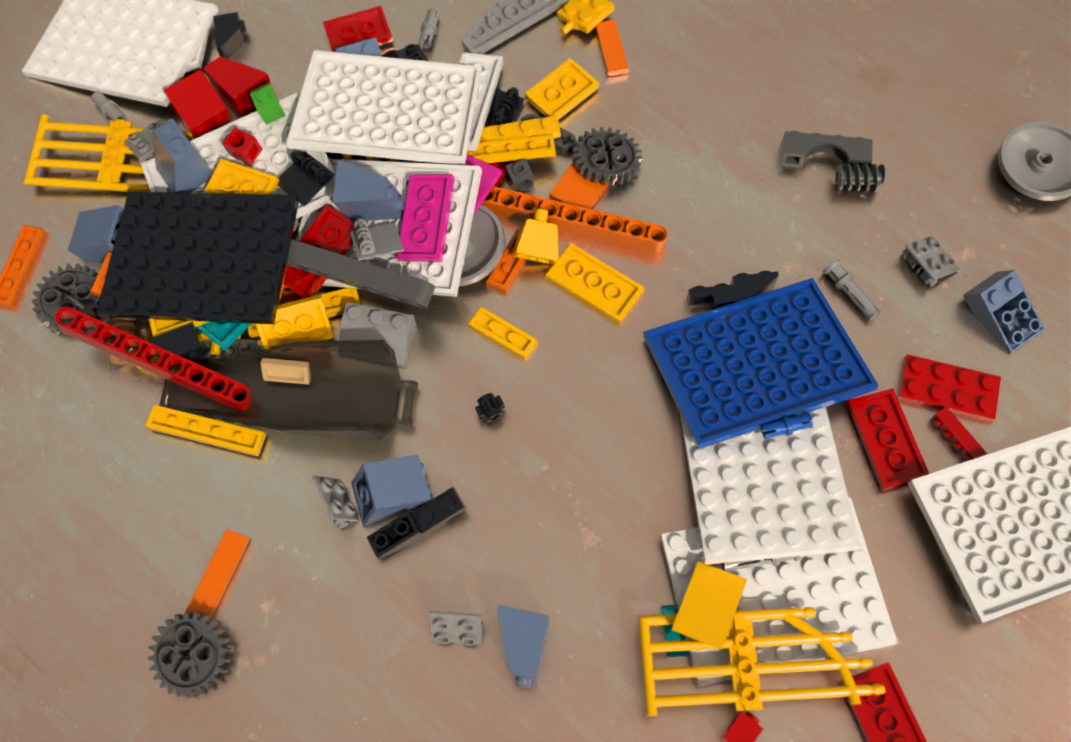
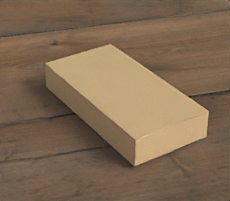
[260,358,311,384]

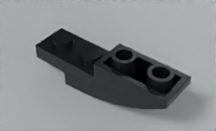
[686,271,779,310]
[367,487,466,559]

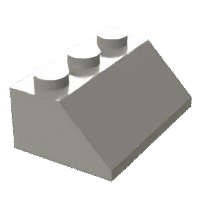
[338,302,417,368]

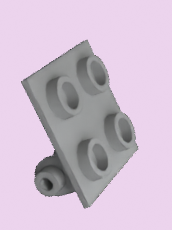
[124,120,163,164]
[350,218,404,261]
[902,236,961,287]
[311,475,359,529]
[429,611,484,646]

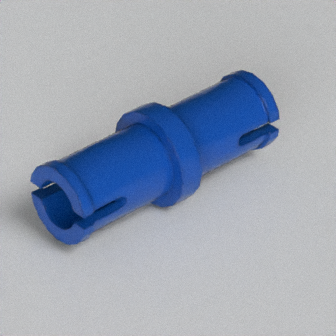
[761,412,813,440]

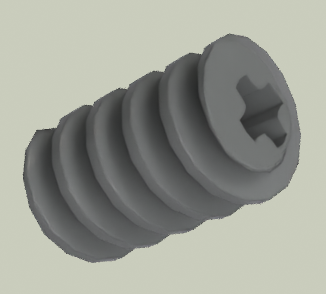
[835,163,885,192]

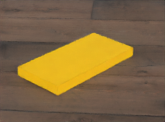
[545,242,645,324]

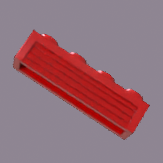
[931,406,987,462]

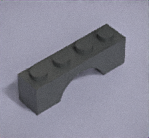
[780,131,873,167]

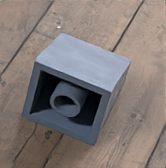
[153,118,213,193]
[333,160,405,222]
[67,205,124,263]
[351,455,432,527]
[497,605,550,688]

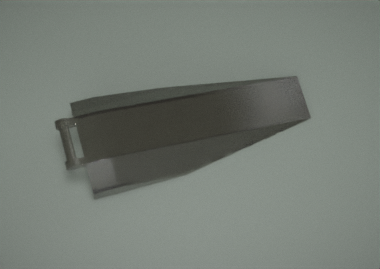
[159,340,419,440]

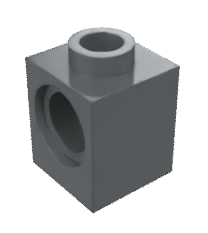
[505,159,534,193]

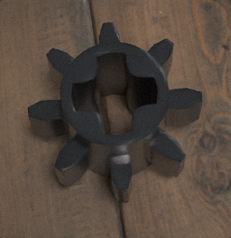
[475,393,505,422]

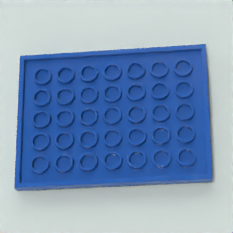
[643,278,878,449]

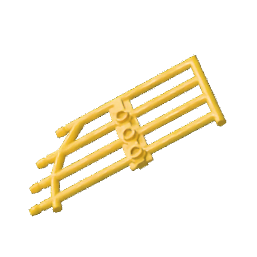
[23,114,194,192]
[638,607,885,716]

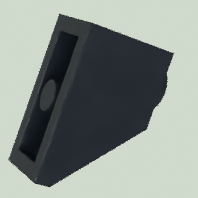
[213,12,247,59]
[148,323,208,362]

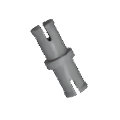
[418,9,440,49]
[91,91,127,121]

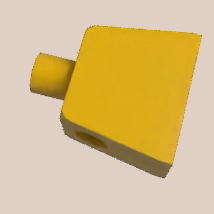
[512,209,558,265]

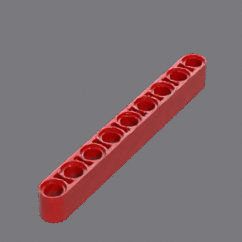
[55,307,252,411]

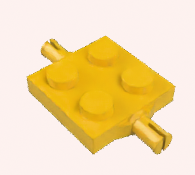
[557,0,614,36]

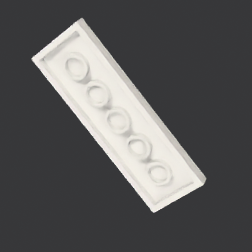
[459,53,503,151]

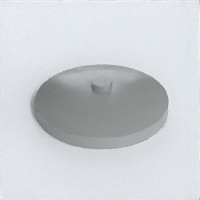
[998,121,1071,201]
[459,205,505,286]

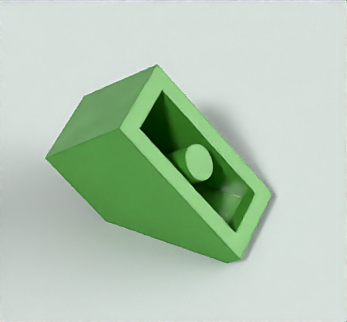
[250,81,286,125]

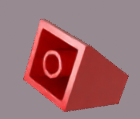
[203,56,271,119]
[163,69,232,139]

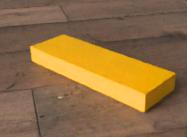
[468,306,538,360]

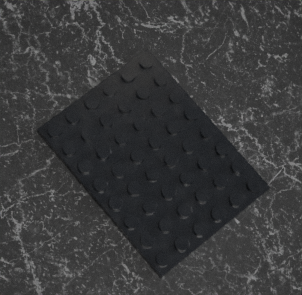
[96,191,300,324]

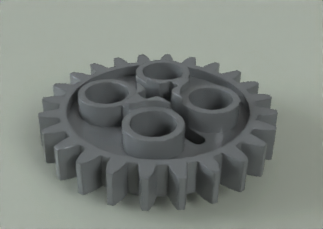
[572,127,642,186]
[31,263,100,333]
[147,612,232,697]

